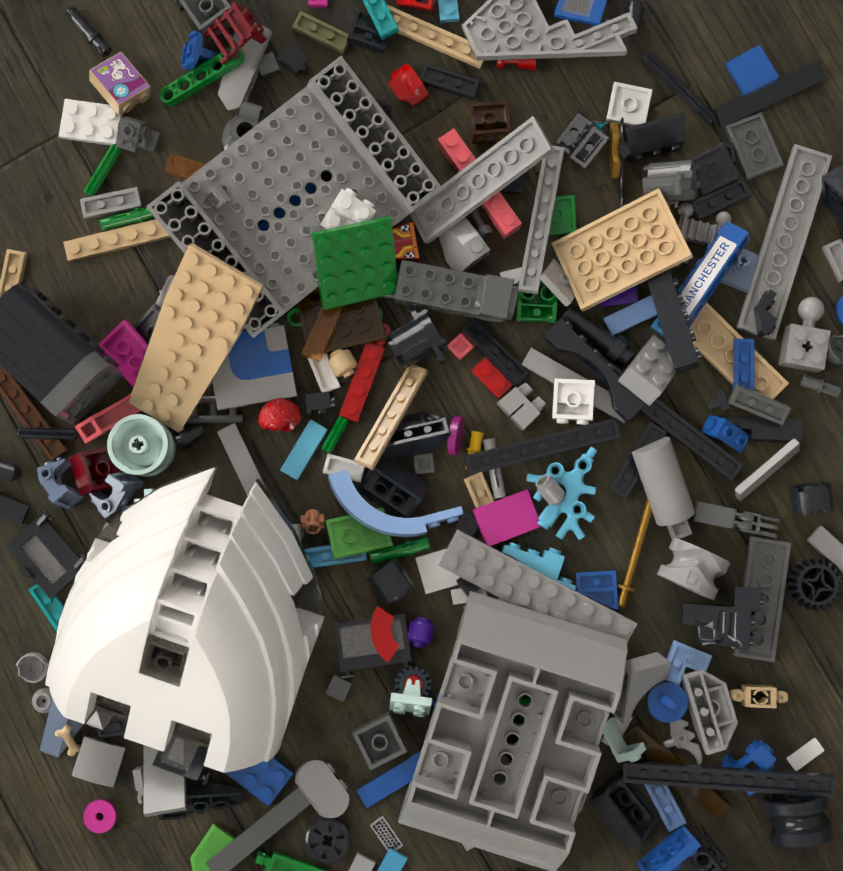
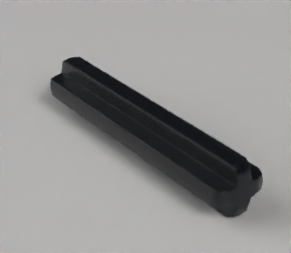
[18,427,78,440]

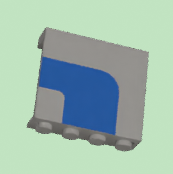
[212,323,297,411]

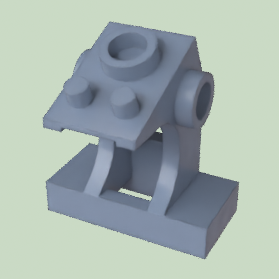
[37,457,84,510]
[89,472,144,518]

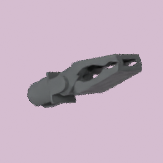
[692,501,780,539]

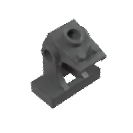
[116,116,161,153]

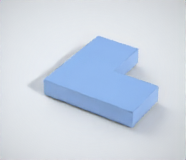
[666,640,712,685]

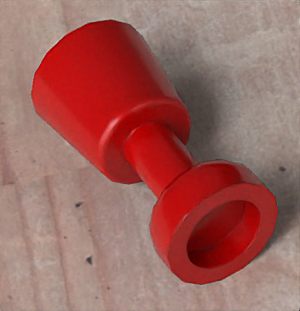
[497,59,536,71]

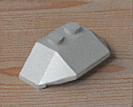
[682,669,738,755]

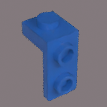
[701,415,750,453]

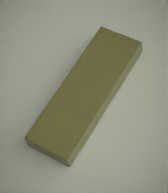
[292,11,349,55]

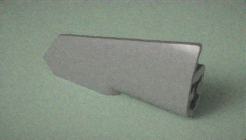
[218,25,272,111]

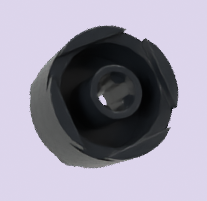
[789,482,834,516]

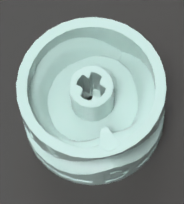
[107,414,176,476]

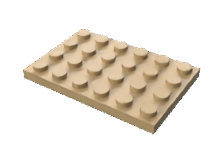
[552,188,693,311]

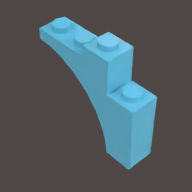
[501,542,576,590]

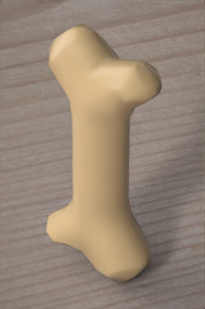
[55,725,81,756]

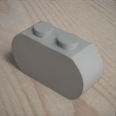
[295,760,349,818]

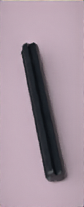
[643,51,716,124]

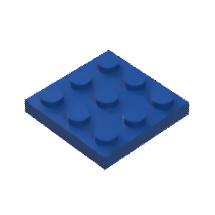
[636,825,701,871]

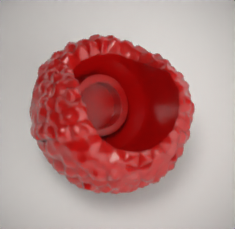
[258,398,302,432]

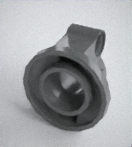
[222,101,266,150]

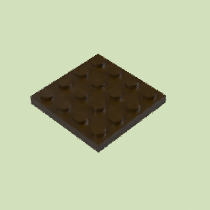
[297,286,385,358]

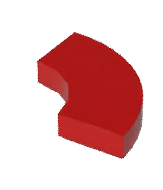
[371,606,400,662]

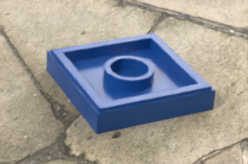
[725,45,779,95]

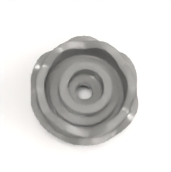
[32,688,53,713]

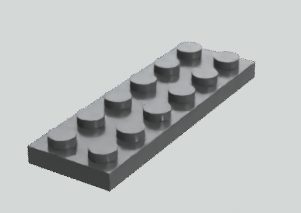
[733,537,791,663]

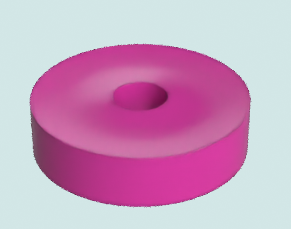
[83,799,118,833]

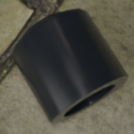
[366,558,414,605]

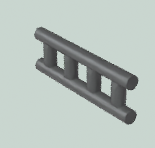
[186,396,244,424]

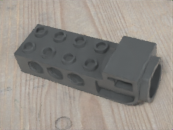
[394,260,518,322]

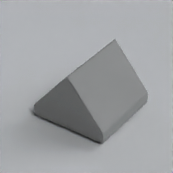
[204,183,231,211]

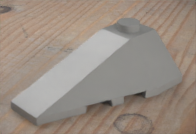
[439,217,490,272]

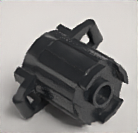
[384,305,448,369]

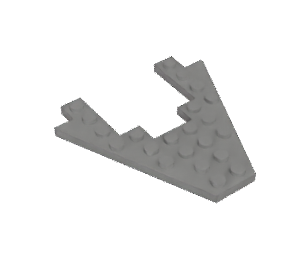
[462,0,637,61]

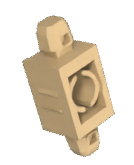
[729,684,788,708]

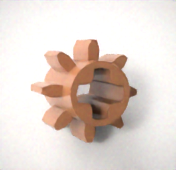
[301,509,325,534]

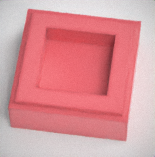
[447,333,474,361]

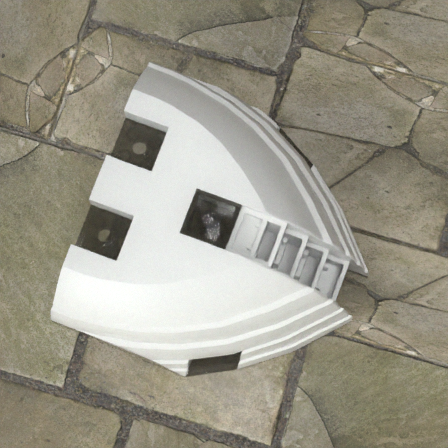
[45,464,326,773]

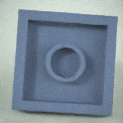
[721,249,759,293]

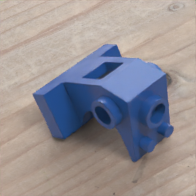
[721,739,777,796]

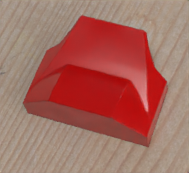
[388,63,429,107]

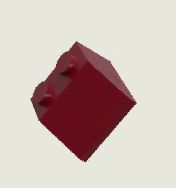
[69,447,122,496]

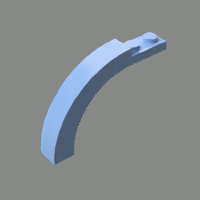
[328,470,463,537]

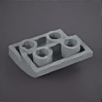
[72,736,125,787]

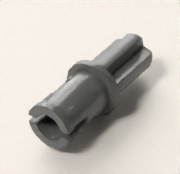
[800,374,841,397]

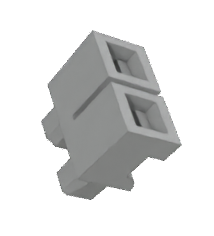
[497,383,545,431]

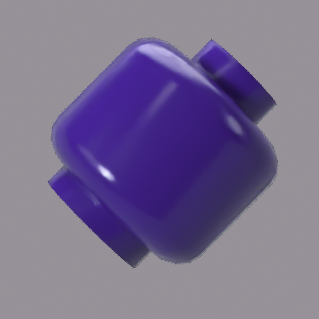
[407,617,435,648]

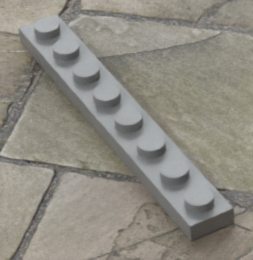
[518,146,564,294]

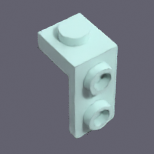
[603,717,646,763]

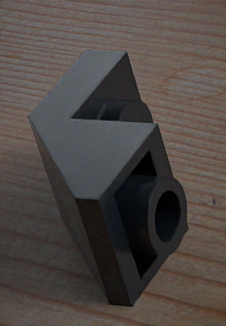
[753,289,778,338]

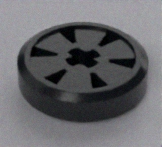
[305,817,350,863]

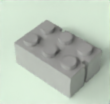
[618,335,676,406]

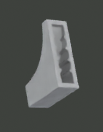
[611,652,670,724]

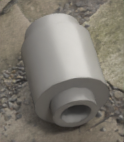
[536,475,565,505]

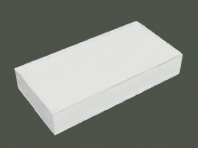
[308,354,341,393]
[323,454,365,483]

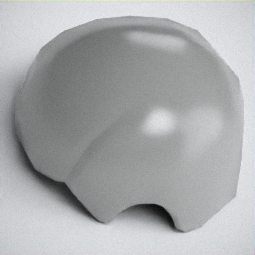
[16,652,49,683]

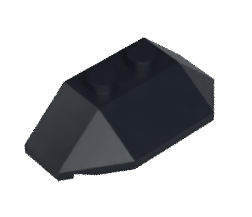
[368,411,450,460]

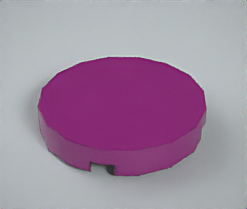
[447,416,465,456]

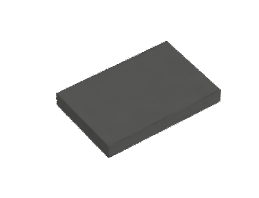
[725,112,784,181]

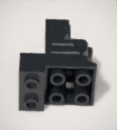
[683,586,764,650]

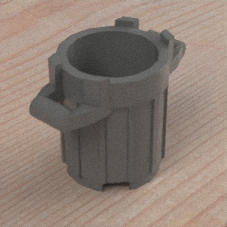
[642,160,700,202]

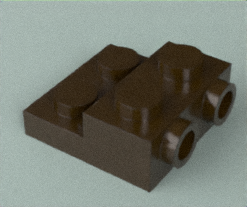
[469,101,512,147]

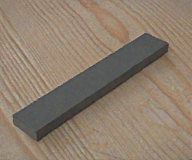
[206,787,311,871]

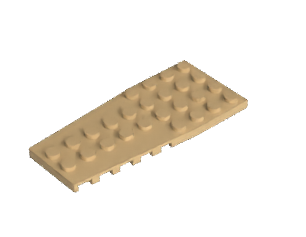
[129,243,264,432]

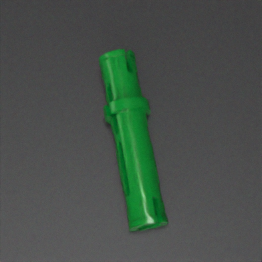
[100,207,155,231]
[369,537,430,564]

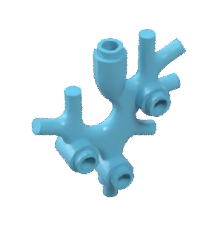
[526,447,597,540]

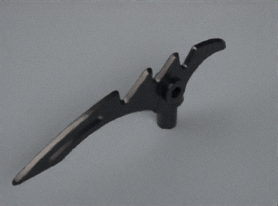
[617,117,631,208]

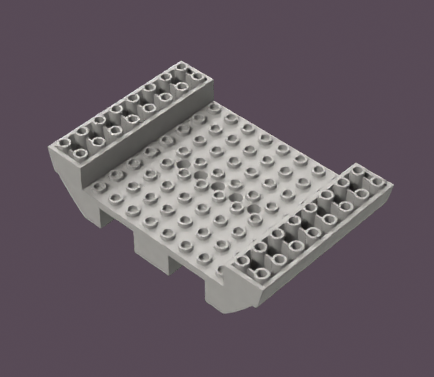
[146,56,442,338]
[398,591,628,871]

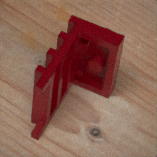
[203,1,267,65]

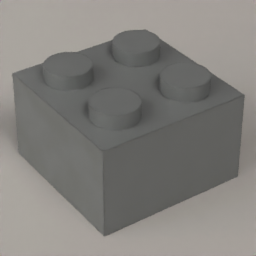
[352,711,407,770]

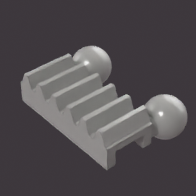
[678,202,732,246]

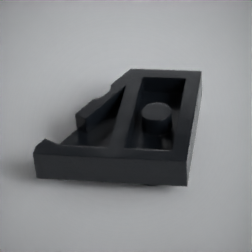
[347,9,389,54]

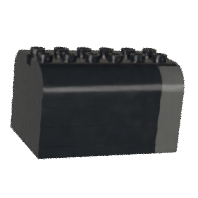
[0,283,122,426]

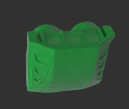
[516,281,557,323]

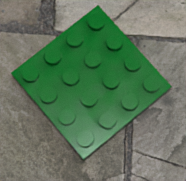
[311,216,398,310]

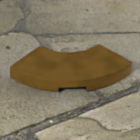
[608,122,621,178]

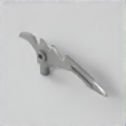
[649,689,703,765]

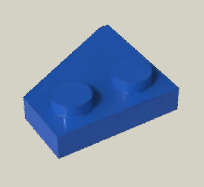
[575,570,618,609]

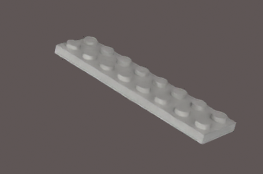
[410,116,554,244]

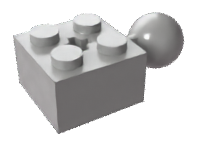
[778,297,831,373]

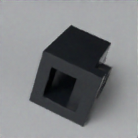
[305,392,336,416]

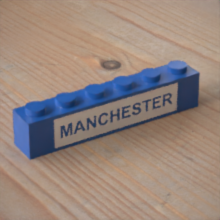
[677,221,750,329]

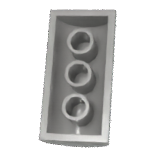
[632,437,695,526]

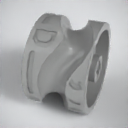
[657,538,730,600]

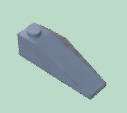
[39,694,102,757]

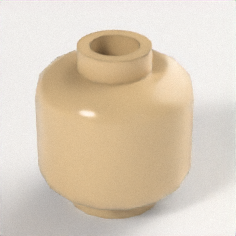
[328,349,357,378]

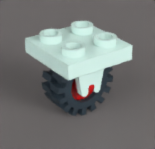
[389,666,432,717]

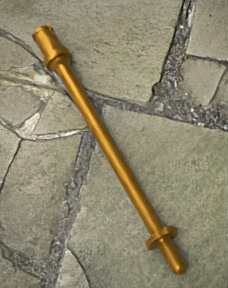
[617,498,652,609]

